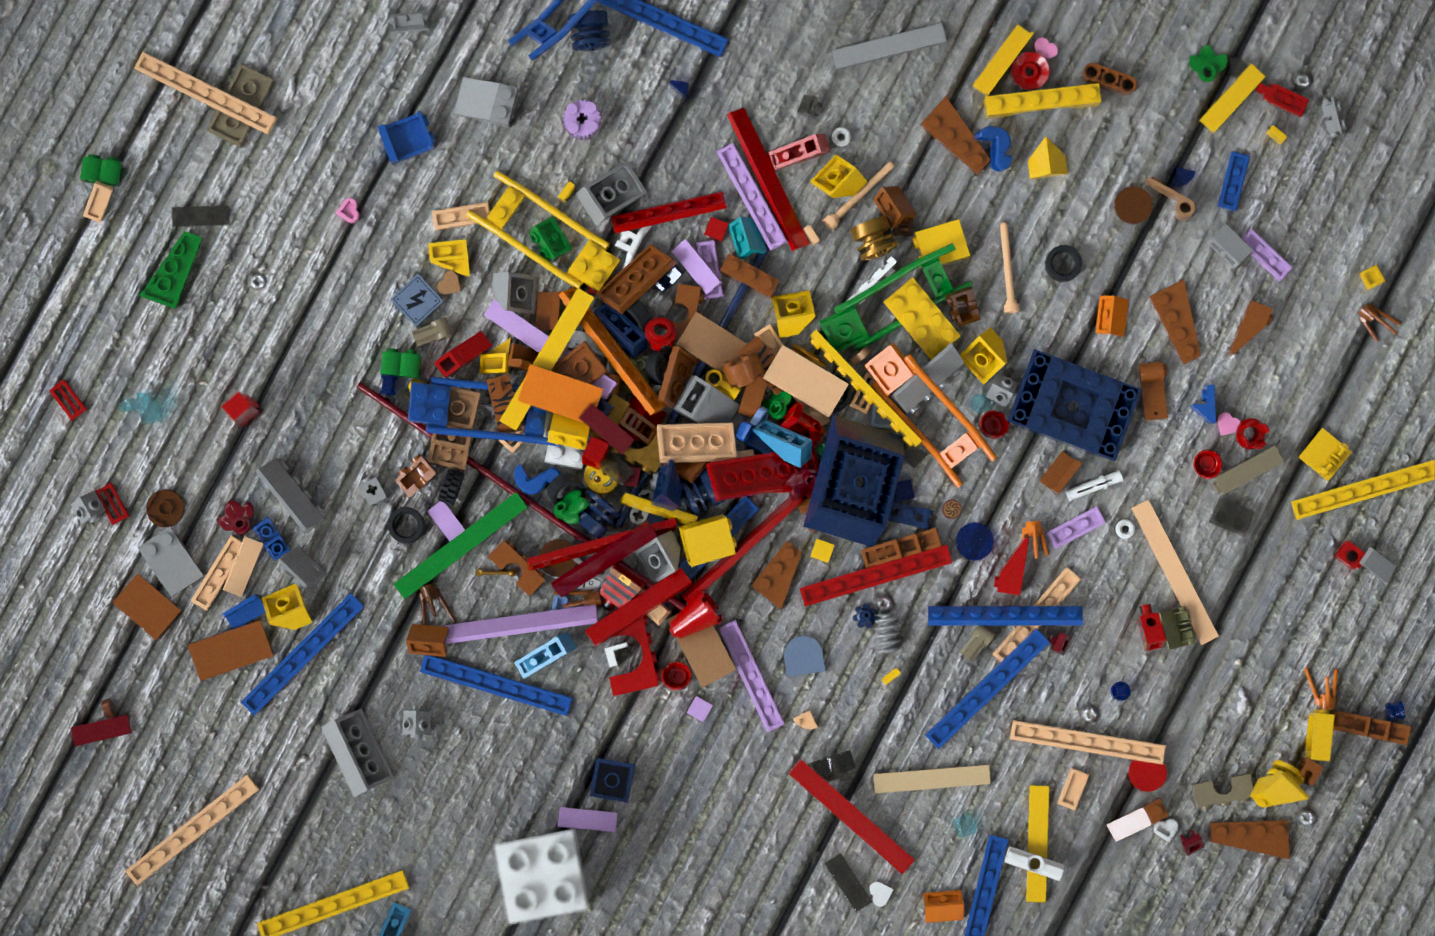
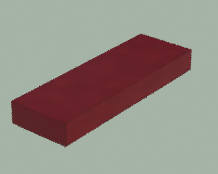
[578,403,635,454]
[71,715,132,746]

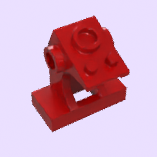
[777,402,826,449]

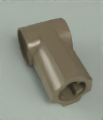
[412,317,453,347]
[959,625,996,662]

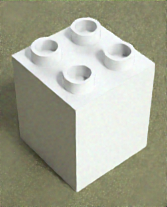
[495,829,590,924]

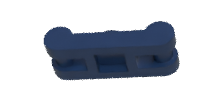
[887,502,934,530]

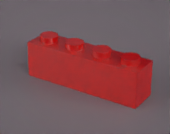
[221,391,260,427]

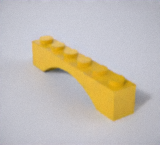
[984,83,1101,119]

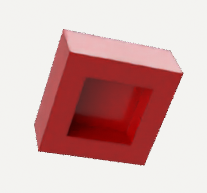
[704,217,729,242]

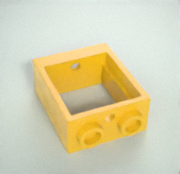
[1305,709,1334,761]

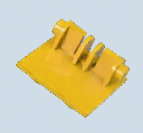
[1298,428,1352,481]

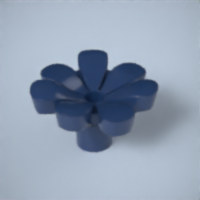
[852,604,878,629]

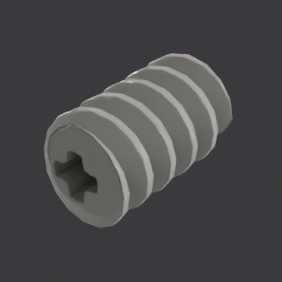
[875,614,900,653]

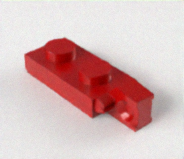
[1255,83,1309,118]

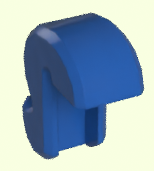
[974,126,1013,172]
[735,421,775,454]
[514,464,561,495]

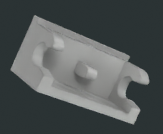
[1207,224,1253,269]

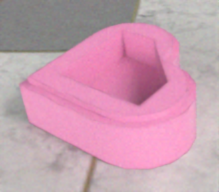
[1034,38,1058,60]
[336,198,360,223]
[1217,412,1240,436]

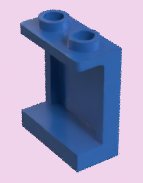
[377,111,436,165]

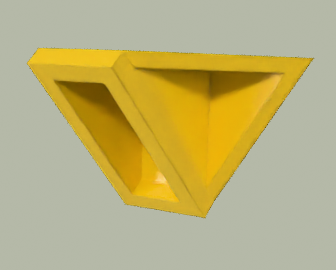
[1027,136,1068,179]
[479,337,511,375]

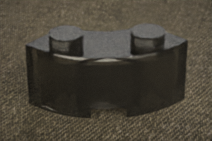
[807,750,857,782]

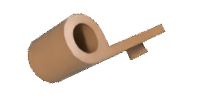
[1145,176,1195,221]

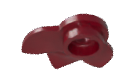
[785,467,817,500]
[217,500,254,535]

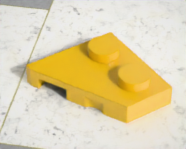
[428,239,470,277]

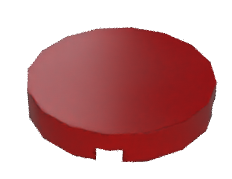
[1128,760,1167,792]

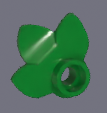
[1189,45,1227,83]
[761,390,793,420]
[553,490,590,524]

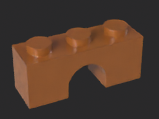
[720,253,780,300]
[672,284,704,343]
[488,540,546,597]

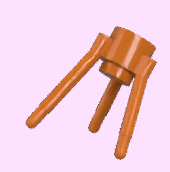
[1021,521,1049,559]
[1304,667,1338,710]

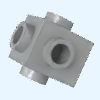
[985,373,1018,407]
[71,491,106,524]
[403,711,431,738]

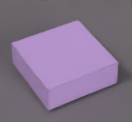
[687,696,713,722]

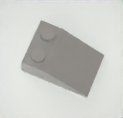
[454,77,519,128]
[576,161,647,226]
[137,527,204,597]

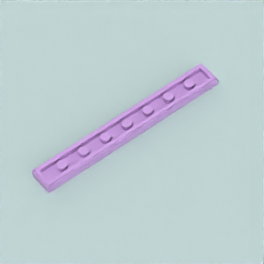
[484,299,618,399]
[444,605,598,644]

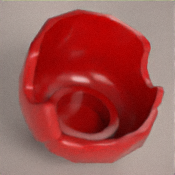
[979,410,1010,439]
[1193,449,1223,479]
[661,662,692,691]

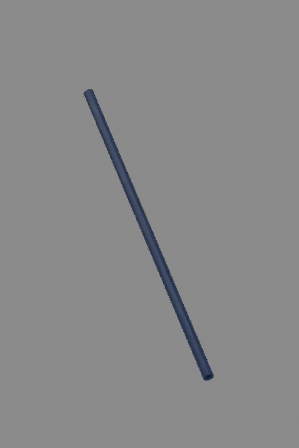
[613,223,781,529]

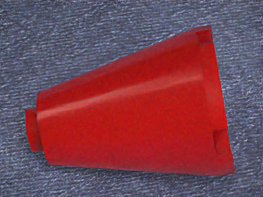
[669,589,724,639]

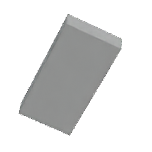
[1360,547,1396,583]

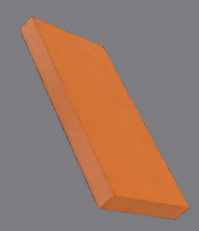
[518,364,603,423]

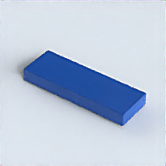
[1217,151,1250,212]

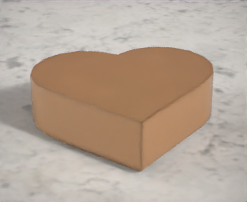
[437,271,461,295]
[849,346,871,366]

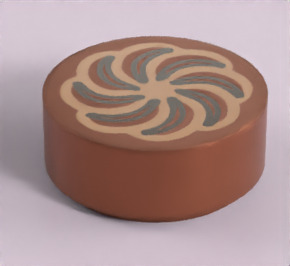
[942,500,962,519]
[102,698,116,719]

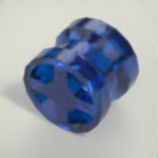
[1110,682,1131,701]
[1385,700,1405,722]

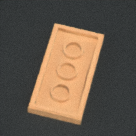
[763,345,849,417]
[656,422,737,463]

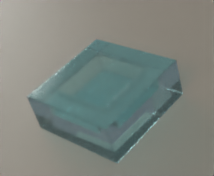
[952,814,977,838]

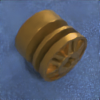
[849,215,898,261]

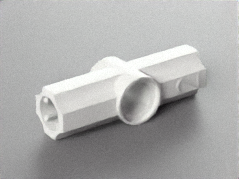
[1004,846,1065,881]

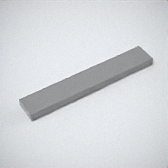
[831,23,947,70]

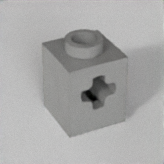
[359,476,388,507]

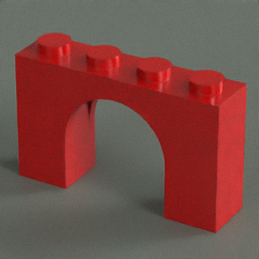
[598,615,661,696]

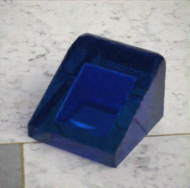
[670,80,689,100]
[895,479,915,503]

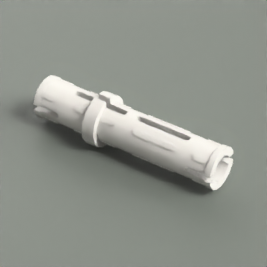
[1065,470,1123,502]

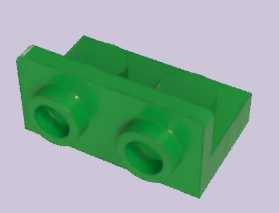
[529,216,572,263]

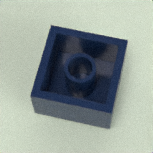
[590,758,635,803]

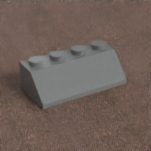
[891,343,964,415]
[255,458,325,534]
[321,708,394,797]

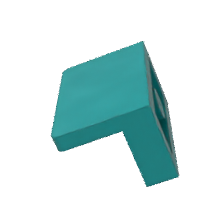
[728,216,767,260]

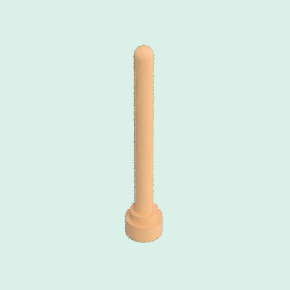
[823,162,894,231]
[1000,222,1020,313]

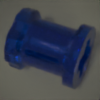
[379,375,398,396]

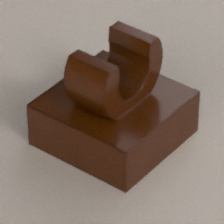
[894,217,913,236]

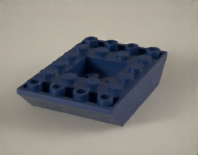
[1007,349,1142,461]
[803,415,905,547]

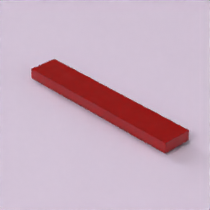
[611,192,727,234]
[585,568,692,647]

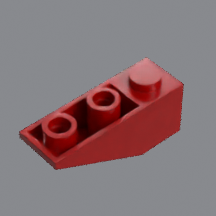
[434,331,493,379]

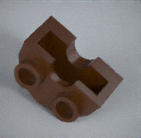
[945,286,981,327]

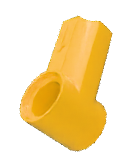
[704,370,742,401]

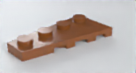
[920,96,990,175]
[1149,280,1201,365]
[1210,820,1289,859]

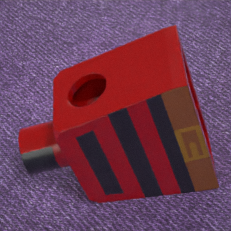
[600,563,646,611]
[1138,604,1166,652]

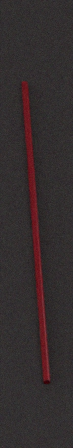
[356,381,686,610]

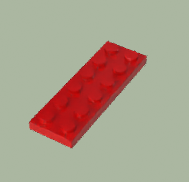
[706,448,819,501]

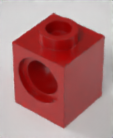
[582,436,609,470]
[1333,540,1365,570]

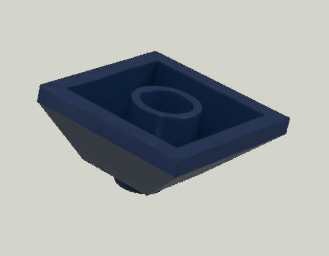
[651,459,683,511]

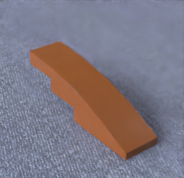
[861,528,943,568]
[1332,710,1412,746]

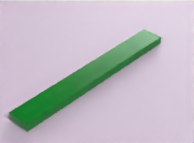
[393,492,528,599]

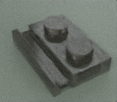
[1208,497,1255,537]

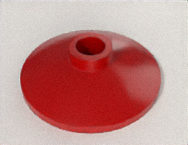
[1011,52,1049,90]

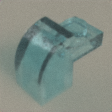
[119,393,163,425]

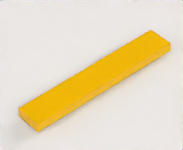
[1026,785,1049,902]

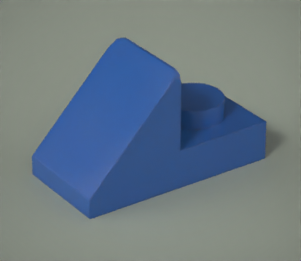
[1190,385,1216,425]

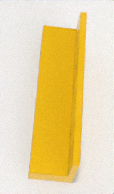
[972,24,1034,96]

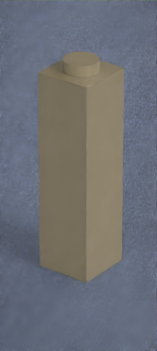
[1212,446,1284,496]

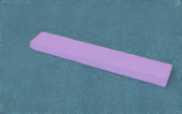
[717,143,787,251]
[718,620,785,732]

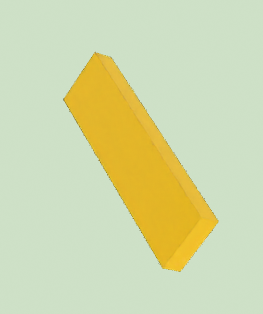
[1199,64,1265,133]
[620,493,698,525]

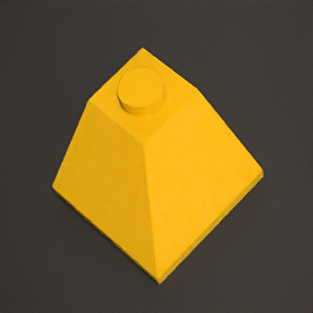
[810,154,867,198]
[772,290,815,338]
[960,327,1007,385]
[261,583,312,630]
[1250,772,1310,808]

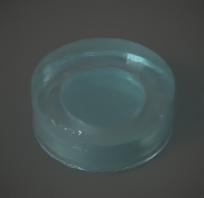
[970,394,990,413]

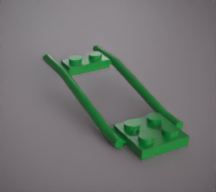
[819,243,973,352]

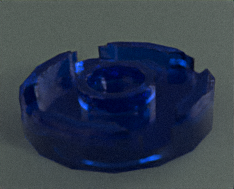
[955,522,994,561]

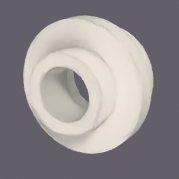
[832,127,851,147]
[1116,519,1135,539]

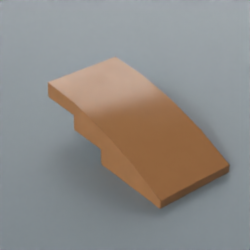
[676,312,747,376]
[427,387,481,471]
[667,614,736,688]

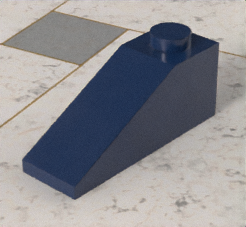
[594,303,648,359]

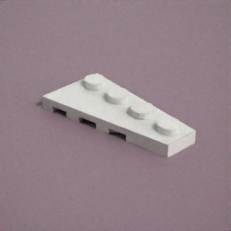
[847,256,897,305]

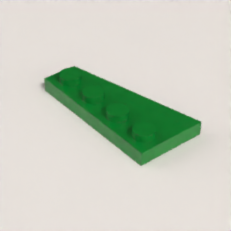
[139,231,203,310]

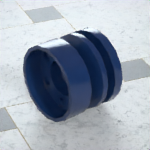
[568,10,611,52]
[680,467,725,515]
[578,490,620,539]

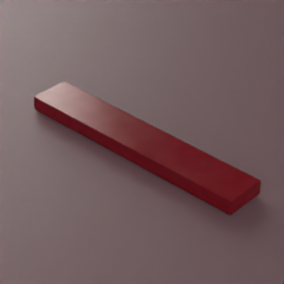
[551,521,658,598]

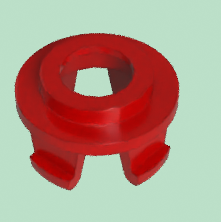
[645,317,676,351]
[1236,418,1270,450]

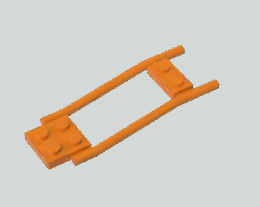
[864,343,998,488]

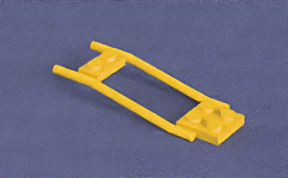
[466,170,621,292]

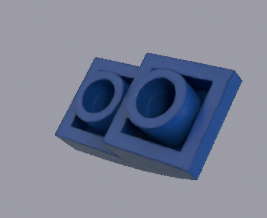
[252,516,290,561]

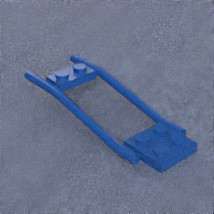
[508,0,598,61]
[408,376,562,447]

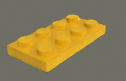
[883,277,961,360]

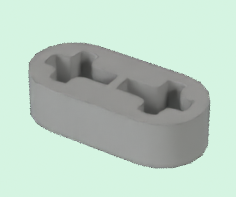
[630,490,653,525]

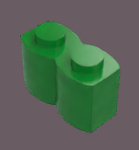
[80,154,123,187]
[380,348,421,379]

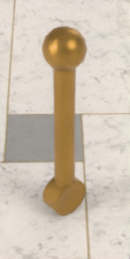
[475,569,516,577]

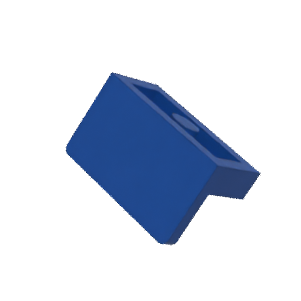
[222,594,266,629]

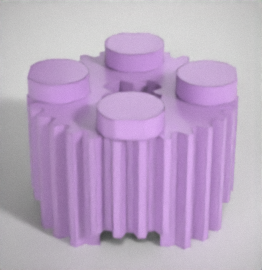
[563,99,602,141]

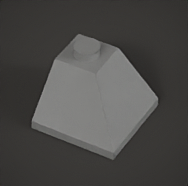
[492,272,537,315]
[634,531,681,583]

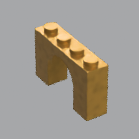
[590,394,665,475]

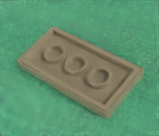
[206,63,275,148]

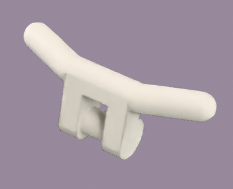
[615,225,652,268]

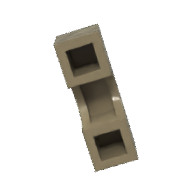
[1191,774,1253,810]

